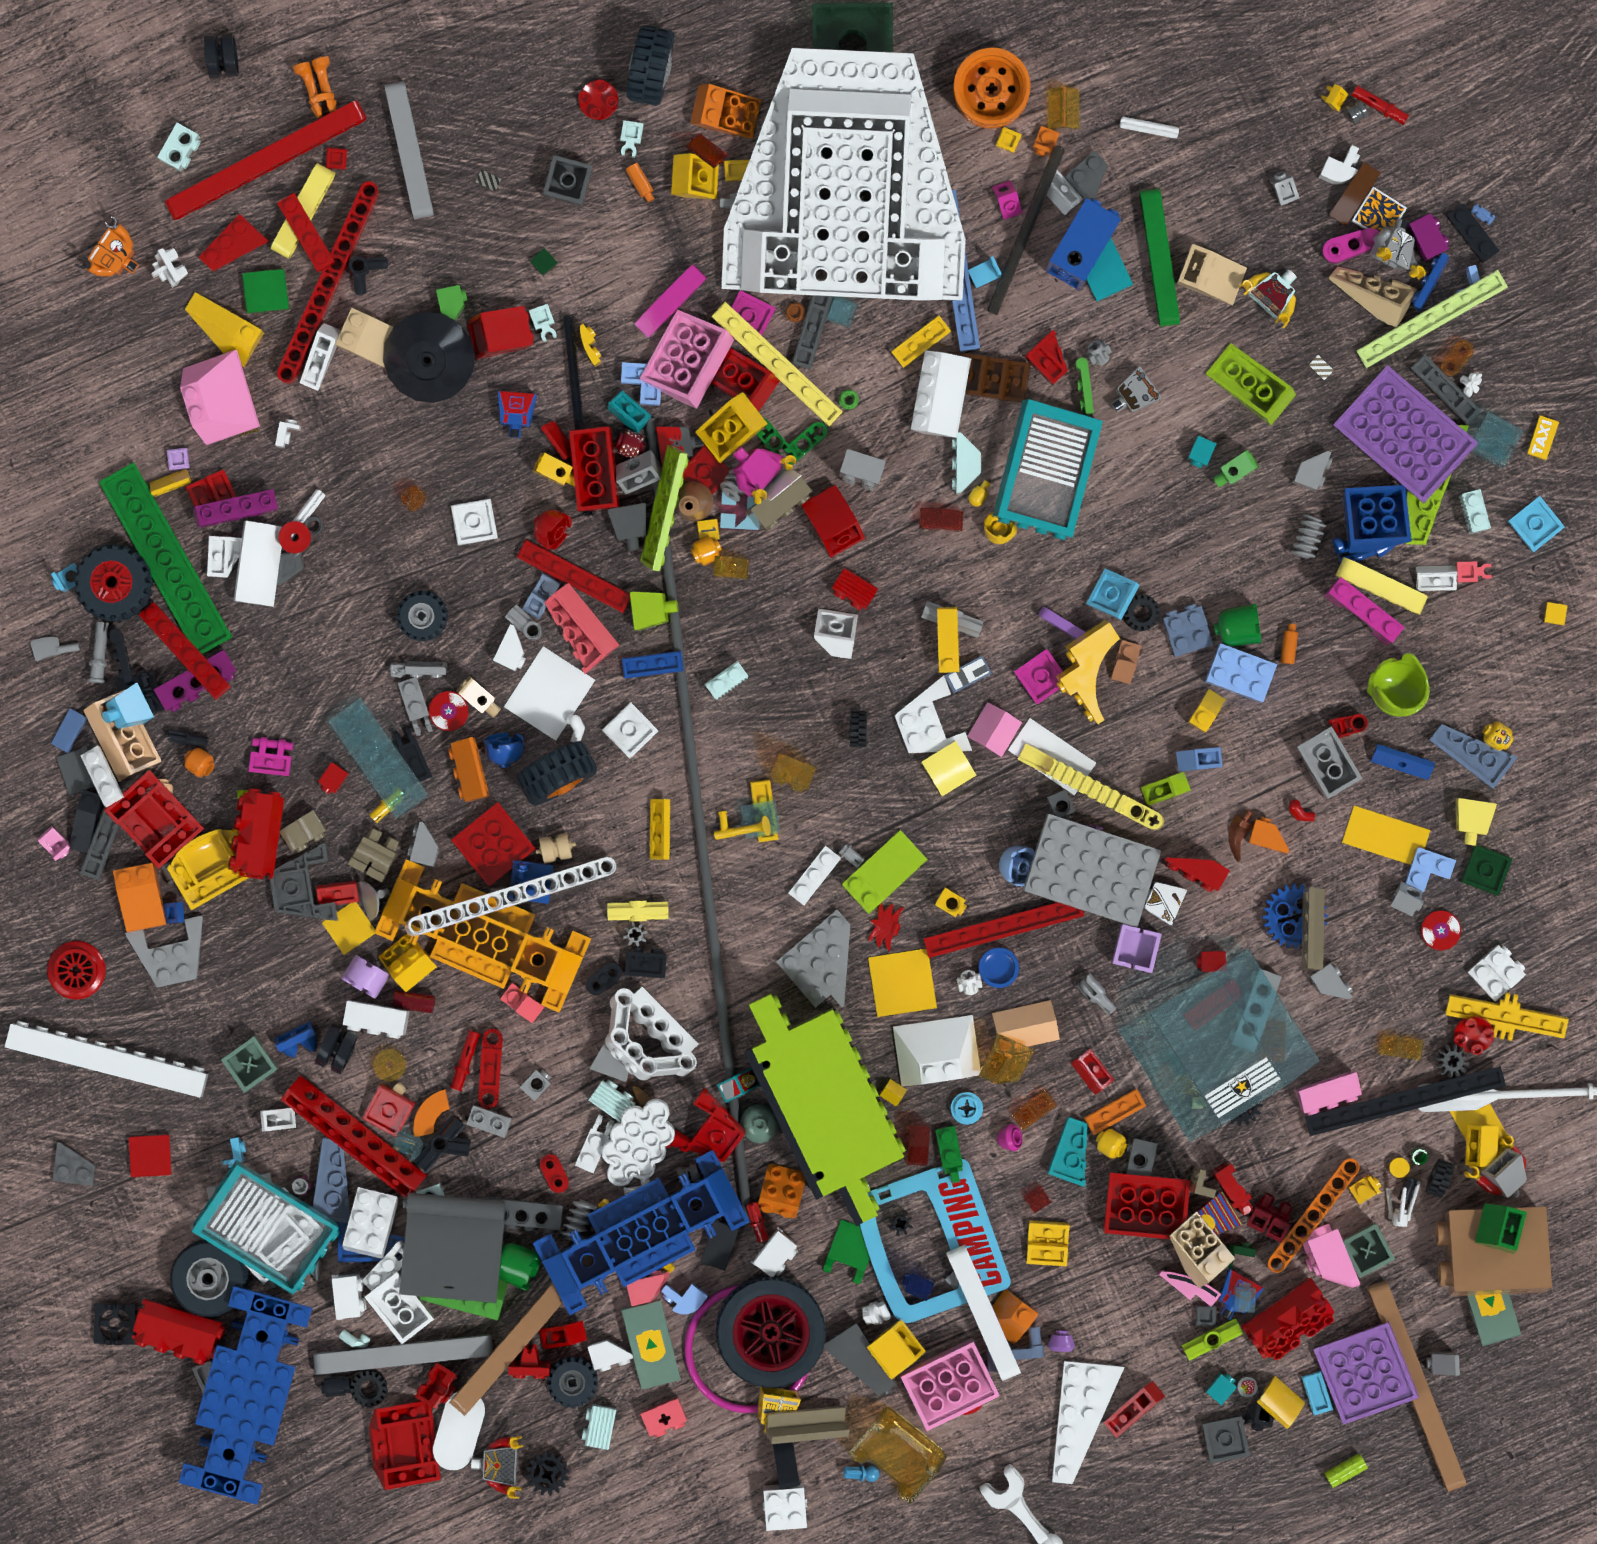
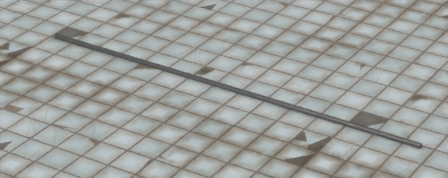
[646,418,751,1218]

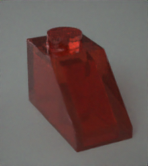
[907,1124,930,1166]

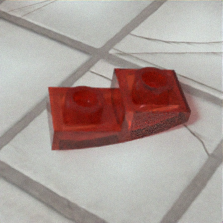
[919,508,963,532]

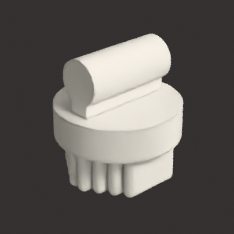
[862,1301,891,1325]

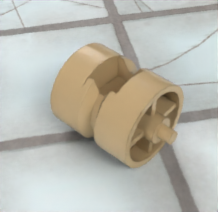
[536,832,576,864]

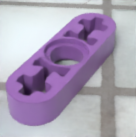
[1038,606,1086,639]

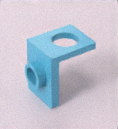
[968,256,1002,288]
[51,563,77,592]

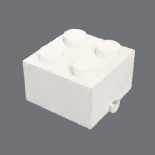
[751,1227,798,1277]
[331,1273,367,1320]
[763,1483,807,1531]

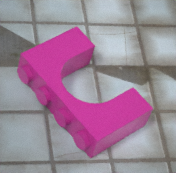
[1323,577,1405,645]

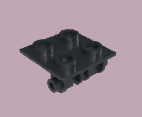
[115,671,164,713]

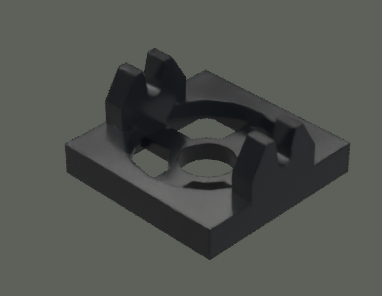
[94,1303,136,1346]

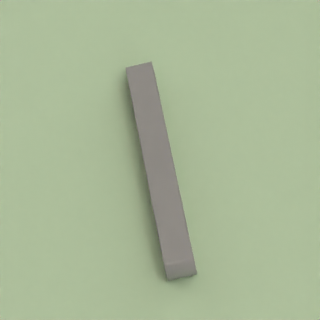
[313,1334,493,1375]

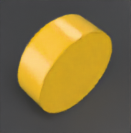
[1389,1157,1410,1178]

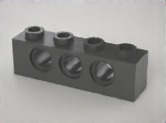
[482,1197,564,1233]

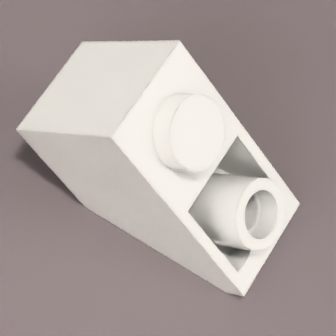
[587,1339,633,1372]

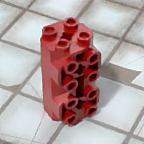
[228,789,284,880]
[1241,1277,1334,1360]
[132,1298,226,1365]

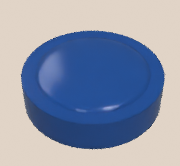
[979,948,1019,988]

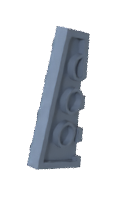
[1429,724,1518,789]
[312,1138,350,1223]

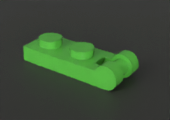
[1075,358,1094,416]

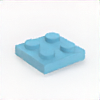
[1507,496,1565,553]
[1086,569,1139,620]

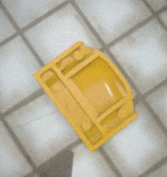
[167,828,248,910]

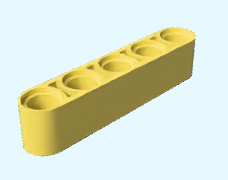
[271,163,336,259]
[1335,557,1428,615]

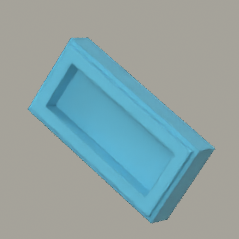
[1301,1371,1333,1416]

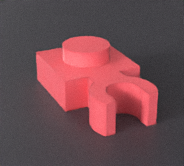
[1456,561,1492,583]

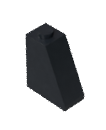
[773,1442,800,1489]

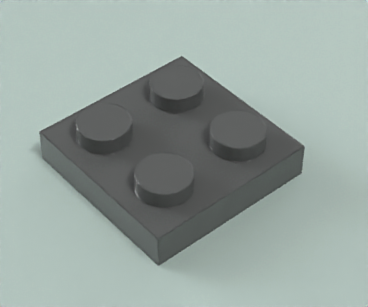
[1202,1415,1250,1464]

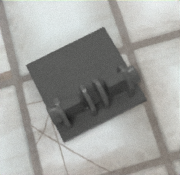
[56,744,96,795]

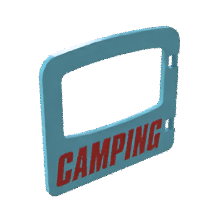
[860,1159,1011,1323]

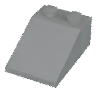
[1297,726,1363,800]

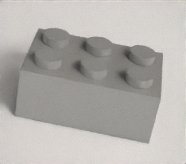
[839,449,886,491]

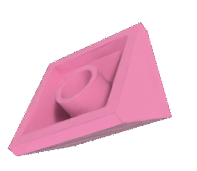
[967,702,1022,757]

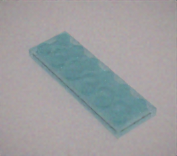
[328,698,430,819]

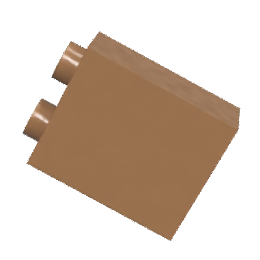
[1435,1207,1552,1296]

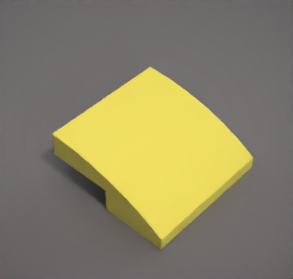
[921,741,976,796]

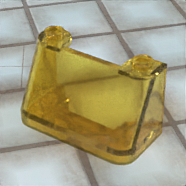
[848,1407,947,1504]

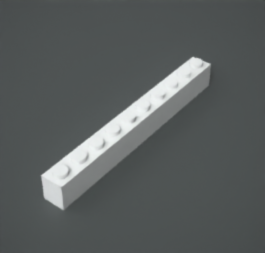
[5,1021,209,1098]

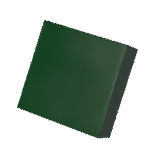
[530,248,558,276]

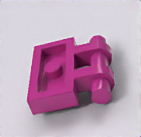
[249,737,293,776]

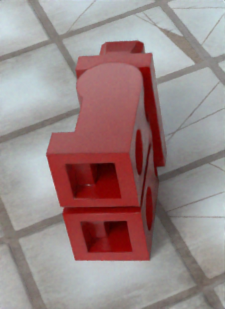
[1211,1160,1254,1216]

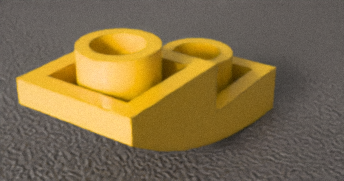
[580,324,601,367]

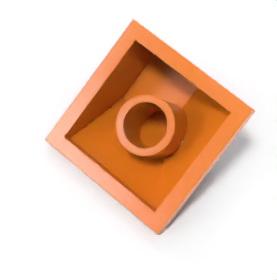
[992,1289,1039,1344]

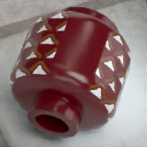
[615,430,646,459]

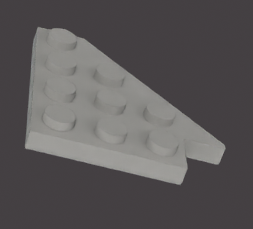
[776,910,850,1008]

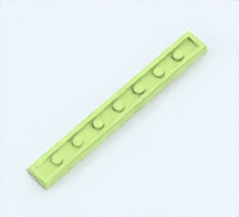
[1356,270,1508,368]

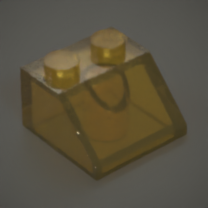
[770,753,816,793]

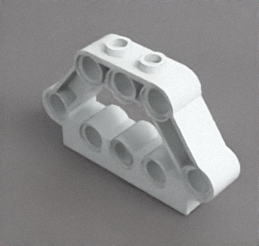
[605,987,698,1080]

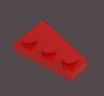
[198,214,269,272]

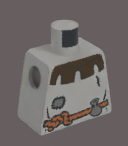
[1111,366,1162,414]

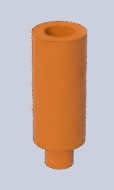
[625,163,655,203]
[1280,624,1299,665]

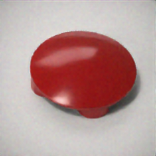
[578,79,619,120]
[1454,1016,1494,1055]

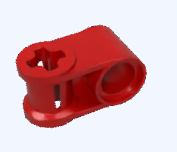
[1327,714,1368,738]

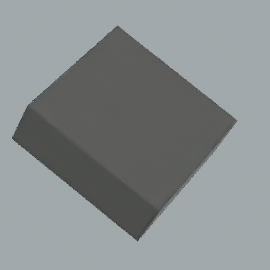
[1195,1305,1216,1326]

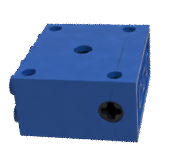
[1045,198,1122,291]

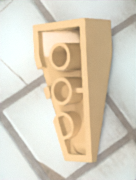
[1329,266,1417,327]

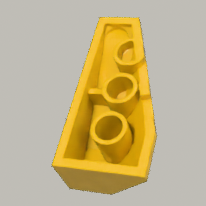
[185,292,264,367]

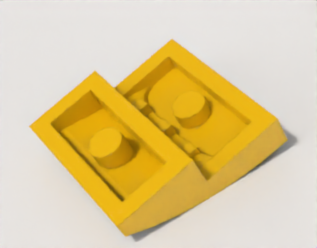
[1026,1220,1070,1266]
[1257,1376,1305,1429]

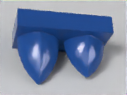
[274,1021,317,1058]

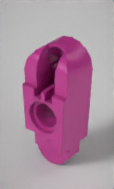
[1322,228,1379,264]

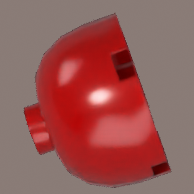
[533,509,572,550]

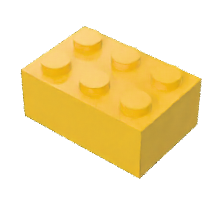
[695,392,768,463]

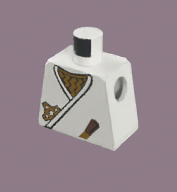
[1144,882,1187,925]

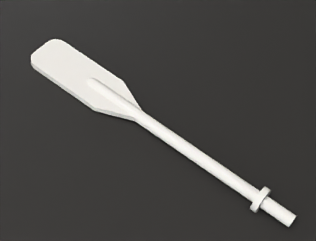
[1418,1083,1597,1112]

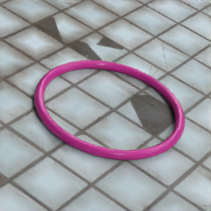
[684,1284,809,1413]

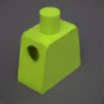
[630,592,679,631]

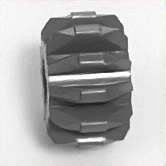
[1435,1044,1470,1078]

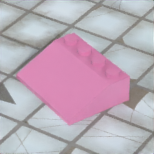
[640,310,735,409]
[900,1338,1000,1431]

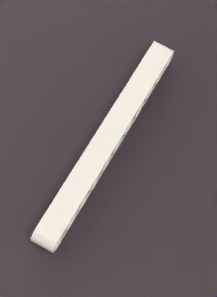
[405,857,616,936]

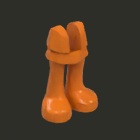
[292,56,336,118]

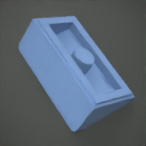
[51,708,87,753]

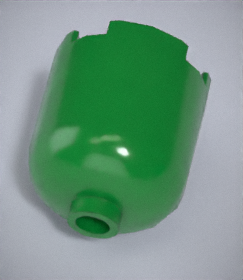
[1214,604,1262,646]
[499,1243,541,1291]

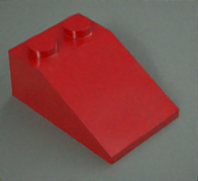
[711,348,780,412]

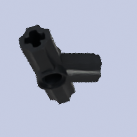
[414,1115,471,1173]

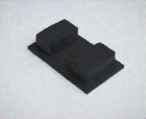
[701,1221,739,1271]

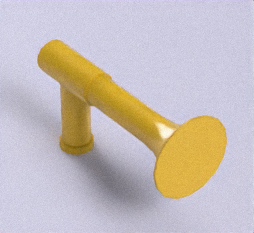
[714,811,771,840]

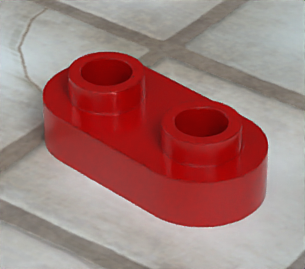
[540,1154,569,1193]

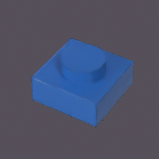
[164,902,184,924]

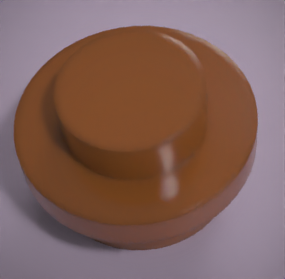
[785,302,805,323]

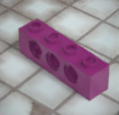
[192,489,278,529]
[154,650,237,713]

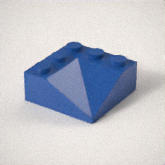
[1343,485,1411,553]

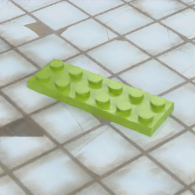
[640,445,688,571]

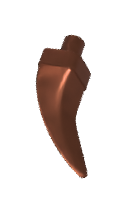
[1229,809,1254,862]

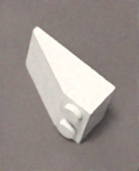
[364,1272,434,1344]

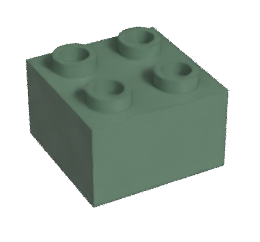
[221,1036,280,1093]
[1342,1222,1395,1278]

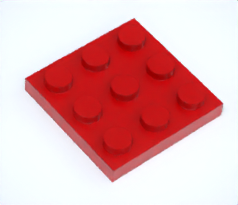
[451,802,536,887]

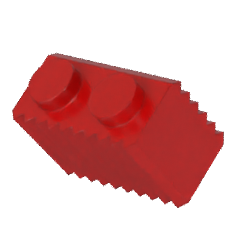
[832,568,878,611]

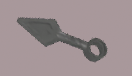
[277,517,323,586]

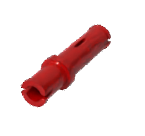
[1351,85,1410,126]
[450,1030,480,1092]

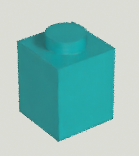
[1187,436,1217,469]
[1204,1372,1237,1406]

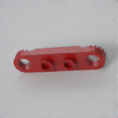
[478,1028,503,1109]

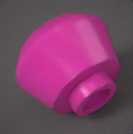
[997,1124,1023,1152]

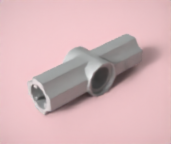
[921,601,984,638]

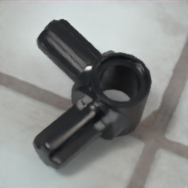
[349,255,388,295]

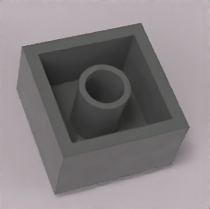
[543,155,593,208]

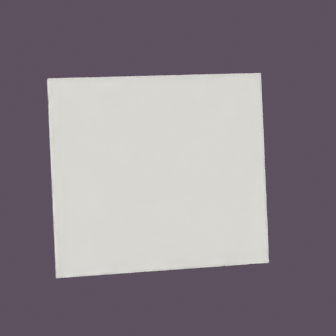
[504,646,595,740]

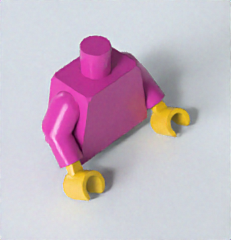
[733,446,796,504]

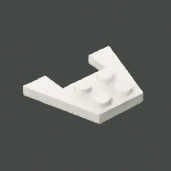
[894,676,972,753]

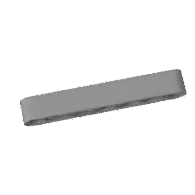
[384,81,434,220]

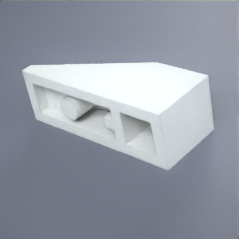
[300,323,341,391]

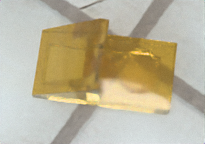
[714,556,749,579]

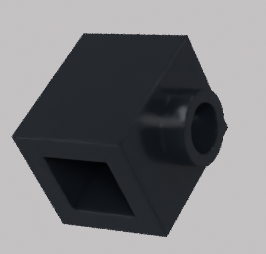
[1244,1403,1274,1431]

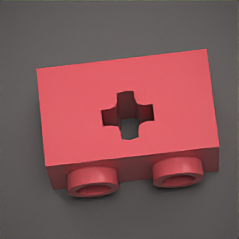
[641,1397,687,1438]

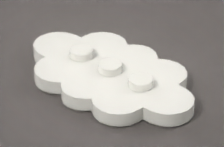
[602,1099,675,1186]

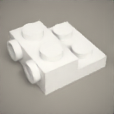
[1467,945,1526,1002]

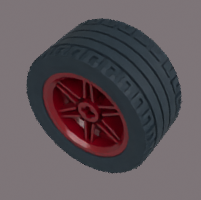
[716,1275,826,1388]

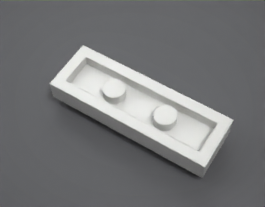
[80,745,124,807]
[788,846,841,905]

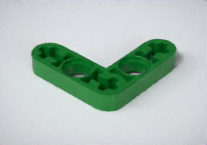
[756,418,827,465]

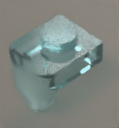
[393,1131,424,1162]

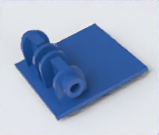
[509,860,554,904]

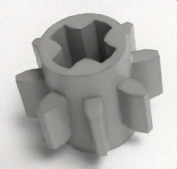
[1085,340,1112,365]
[623,922,648,947]

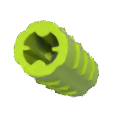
[1324,1453,1368,1488]

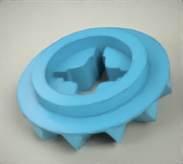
[951,1092,983,1125]

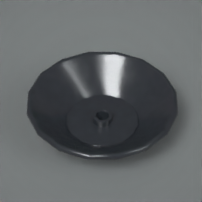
[383,312,475,403]

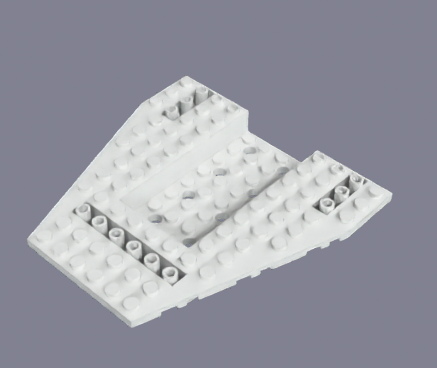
[722,48,966,300]

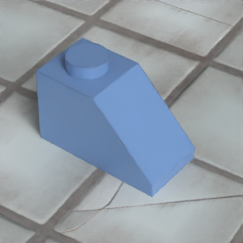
[1176,747,1223,772]

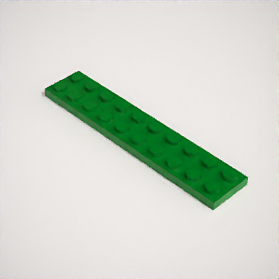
[99,462,233,655]

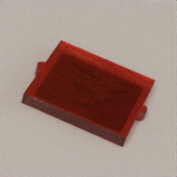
[686,134,728,168]

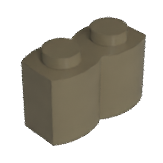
[280,810,327,853]

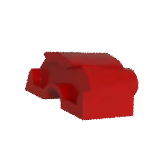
[415,1363,457,1409]

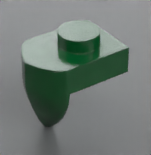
[1227,1242,1256,1269]

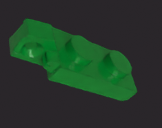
[935,1126,963,1184]

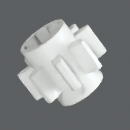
[957,970,982,995]

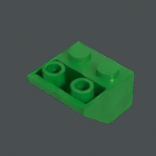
[1474,1203,1527,1254]

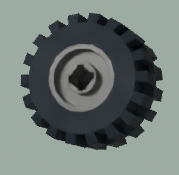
[547,1355,598,1408]

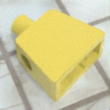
[1456,798,1497,846]

